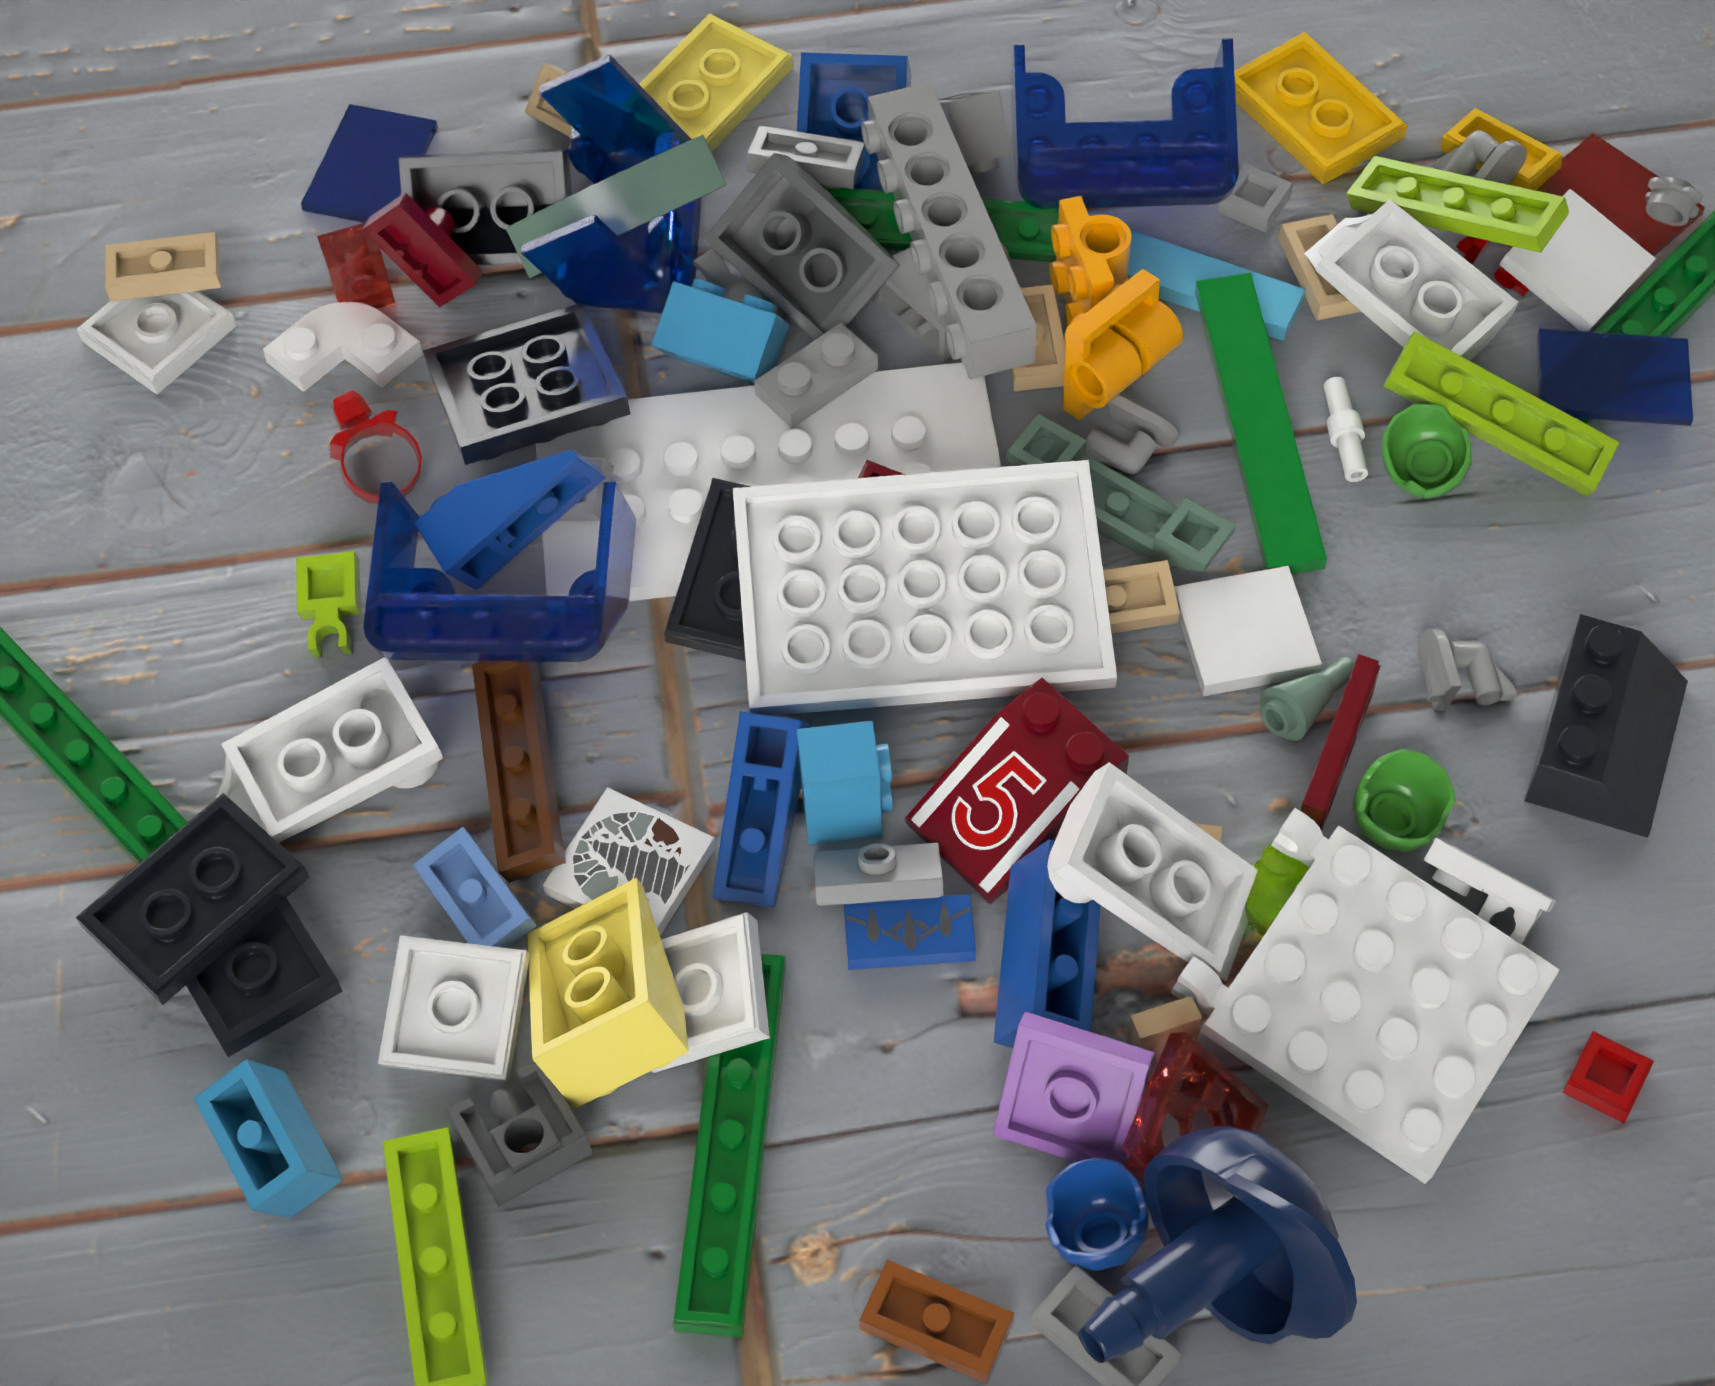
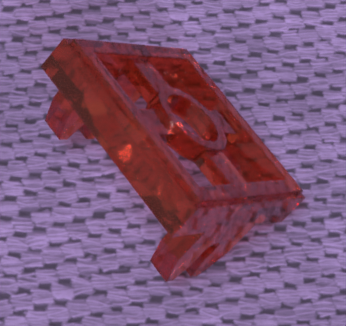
[1121,1032,1269,1195]

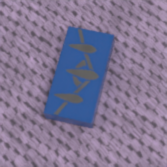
[844,894,976,970]

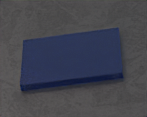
[301,104,438,223]
[1537,328,1693,426]

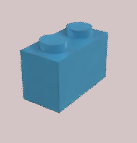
[651,279,790,384]
[797,721,893,845]
[193,1059,344,1218]

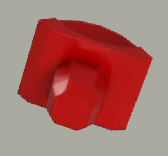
[330,390,422,505]

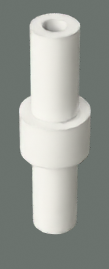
[1323,377,1368,482]

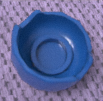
[1045,1157,1149,1271]

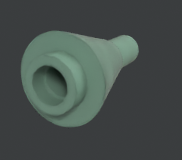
[1260,657,1354,741]

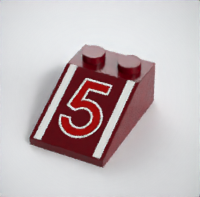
[905,677,1129,904]

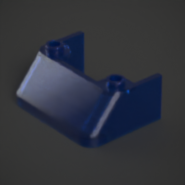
[521,54,701,314]
[363,481,636,662]

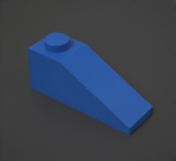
[414,449,606,590]
[712,711,811,908]

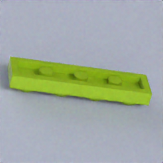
[1346,156,1569,253]
[1383,331,1620,497]
[382,1127,489,1386]

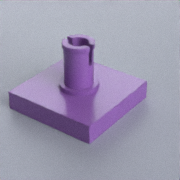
[993,1012,1155,1165]

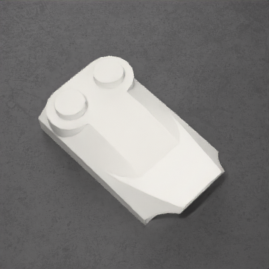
[1304,200,1519,361]
[216,657,444,843]
[1047,762,1258,981]

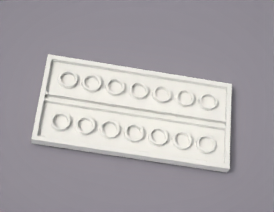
[536,362,1001,610]

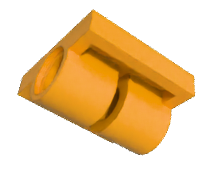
[1049,196,1132,327]
[1063,269,1183,421]

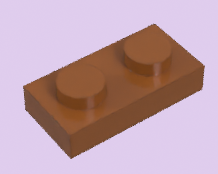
[859,1259,1014,1384]

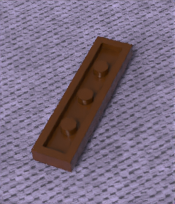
[472,645,566,883]

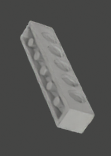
[861,82,1037,379]

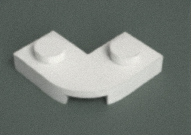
[262,302,423,392]

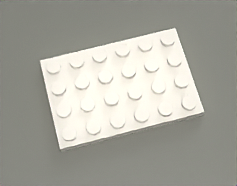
[733,460,1117,716]

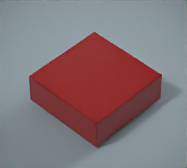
[1562,1031,1654,1123]

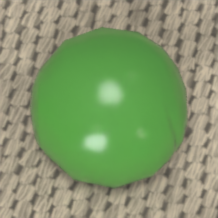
[1382,404,1472,499]
[1353,749,1456,853]

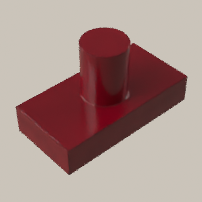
[362,192,483,308]

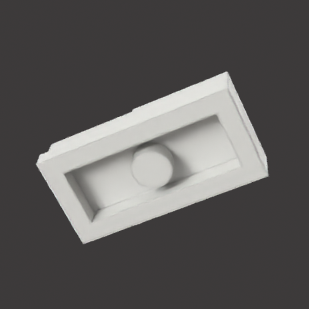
[1424,838,1556,944]

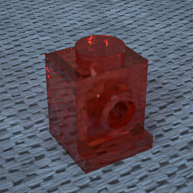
[317,222,396,309]

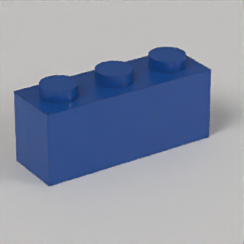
[993,840,1101,1048]

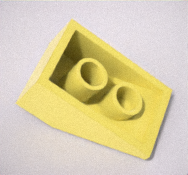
[527,878,689,1109]

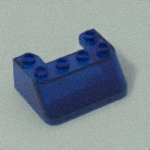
[1010,38,1239,209]

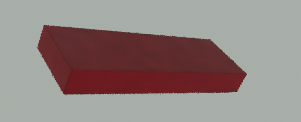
[1300,654,1381,832]

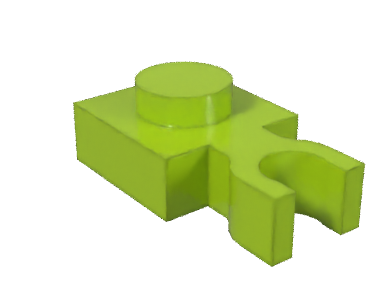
[296,551,361,658]

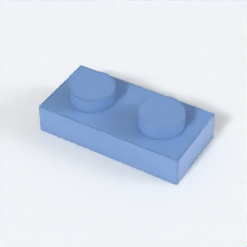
[413,827,537,948]

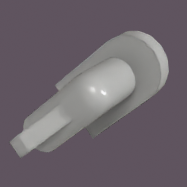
[1432,131,1527,185]
[1085,391,1179,475]
[1418,629,1517,711]

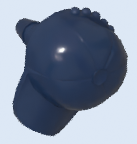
[1078,1126,1357,1363]

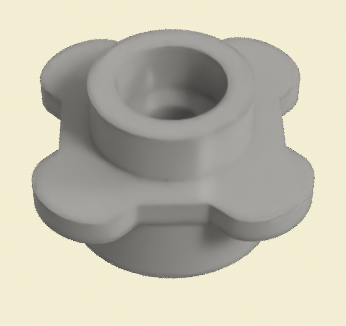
[1645,177,1703,226]

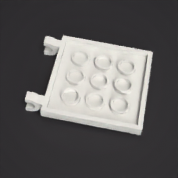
[1170,808,1560,1184]

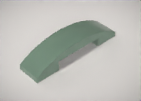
[506,135,727,278]
[1006,413,1236,572]

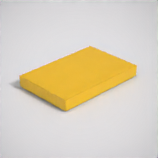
[1222,32,1407,185]

